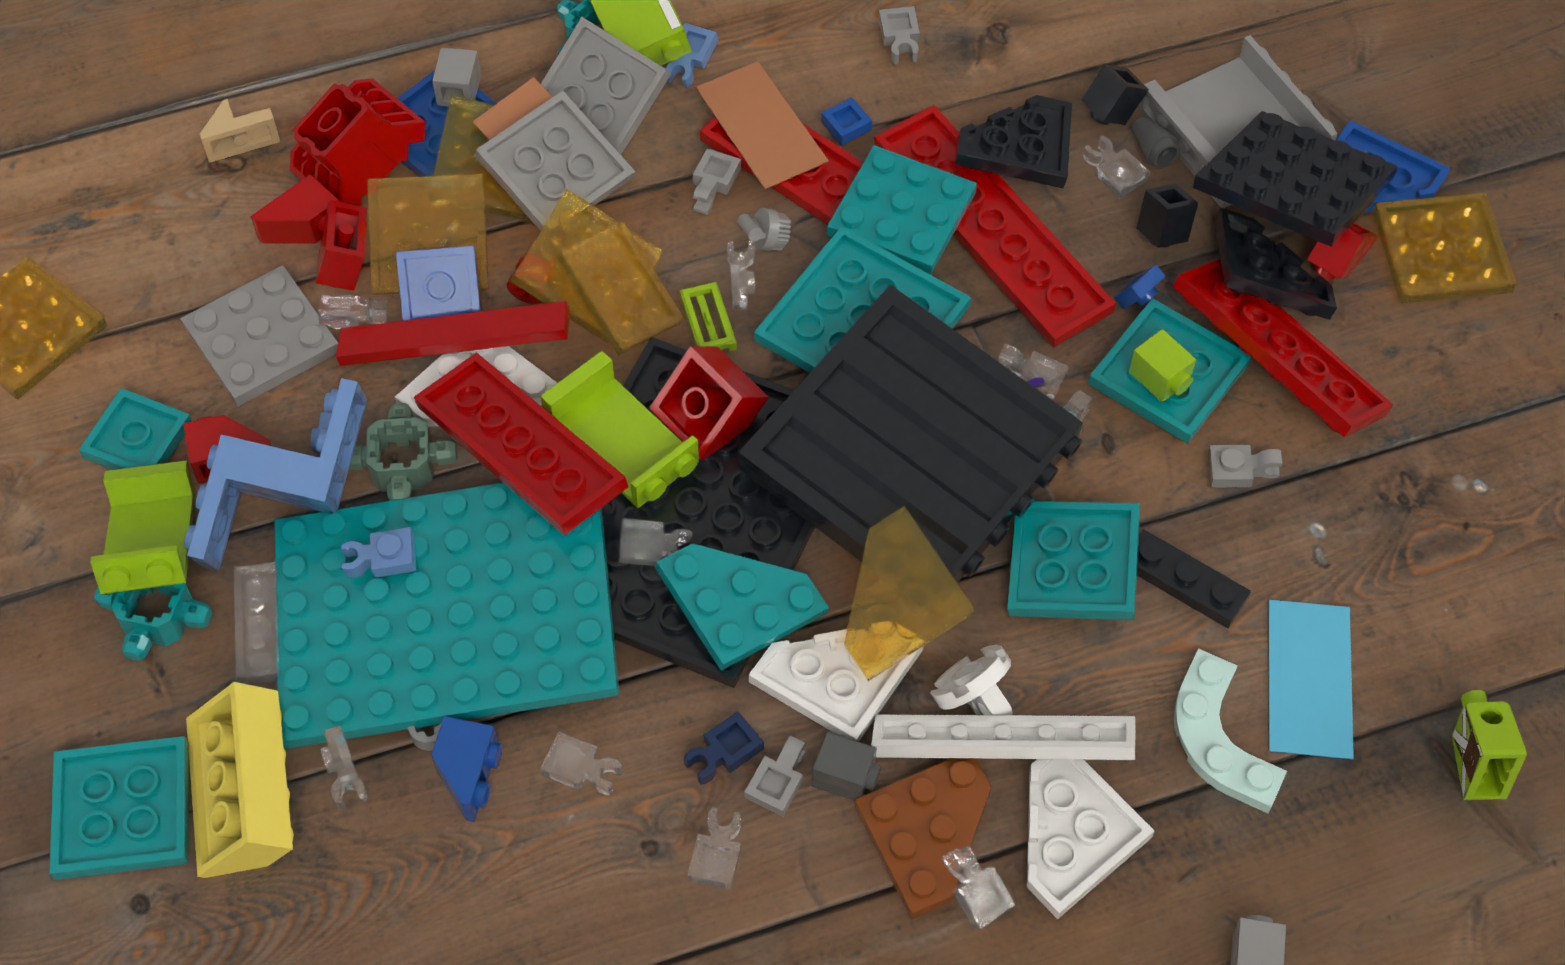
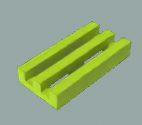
[679,282,737,352]

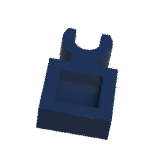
[684,711,764,785]

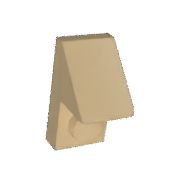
[200,98,281,163]

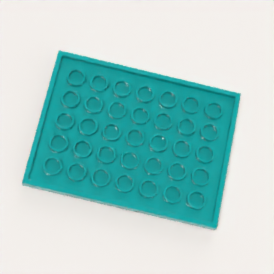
[275,482,620,749]

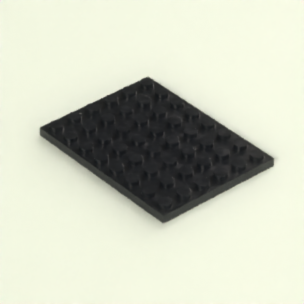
[602,337,815,688]

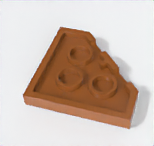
[854,758,992,920]

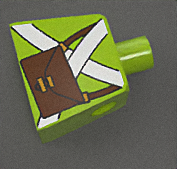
[1452,690,1527,800]

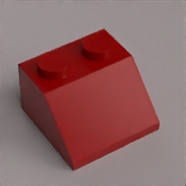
[649,346,769,460]

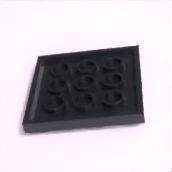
[1193,111,1397,247]

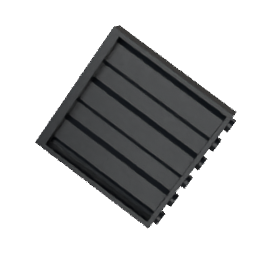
[738,285,1083,614]

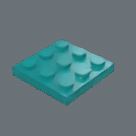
[827,145,977,275]
[1088,298,1252,444]
[1007,501,1140,620]
[49,736,189,880]

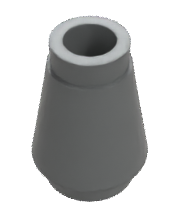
[1132,116,1180,168]

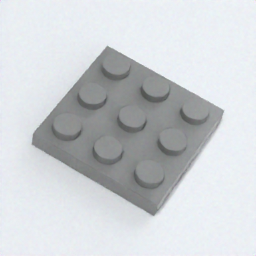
[541,17,672,155]
[475,91,635,239]
[180,265,338,407]

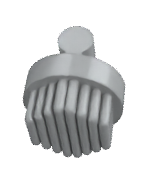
[737,208,791,251]

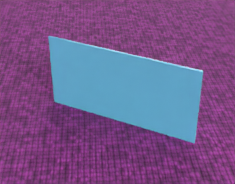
[1268,600,1354,760]

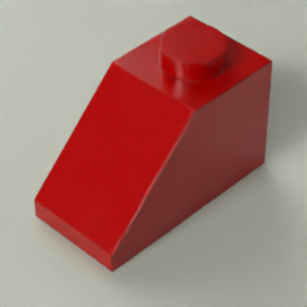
[250,174,339,244]
[316,200,367,291]
[1307,223,1378,281]
[183,415,272,484]

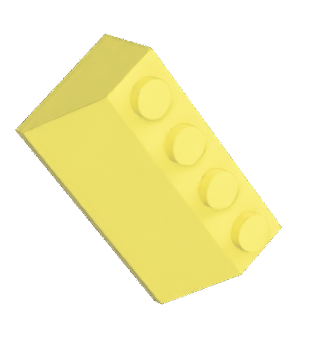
[186,682,294,878]

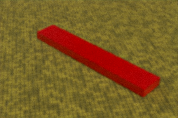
[336,301,570,366]

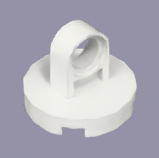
[930,644,1013,715]

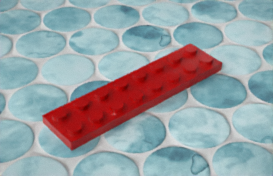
[874,105,1116,348]

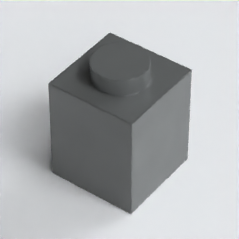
[812,731,881,801]

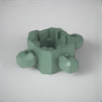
[349,403,457,501]

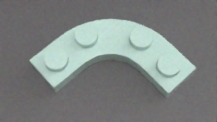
[1174,648,1287,814]

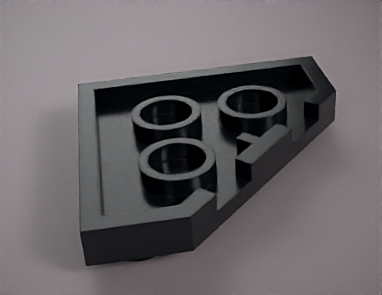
[955,95,1072,188]
[1214,207,1337,320]

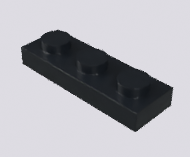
[1137,529,1251,629]

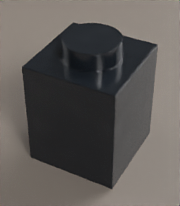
[1082,64,1149,125]
[1136,184,1198,248]

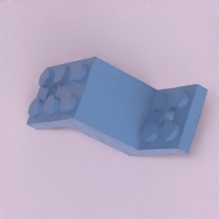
[184,378,368,571]

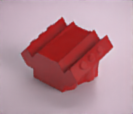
[290,78,425,206]

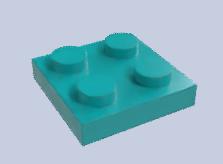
[79,388,192,470]

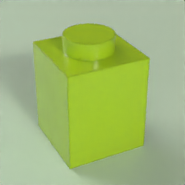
[1129,329,1196,402]

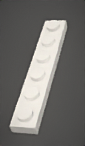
[871,715,1136,760]

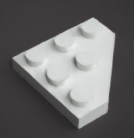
[395,346,557,427]
[749,621,924,742]
[1027,759,1155,919]

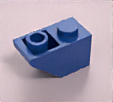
[431,716,503,822]

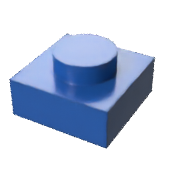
[821,97,872,146]
[1114,265,1165,309]

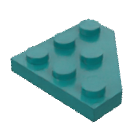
[655,543,829,671]

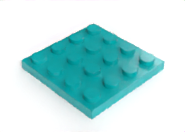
[754,226,971,373]

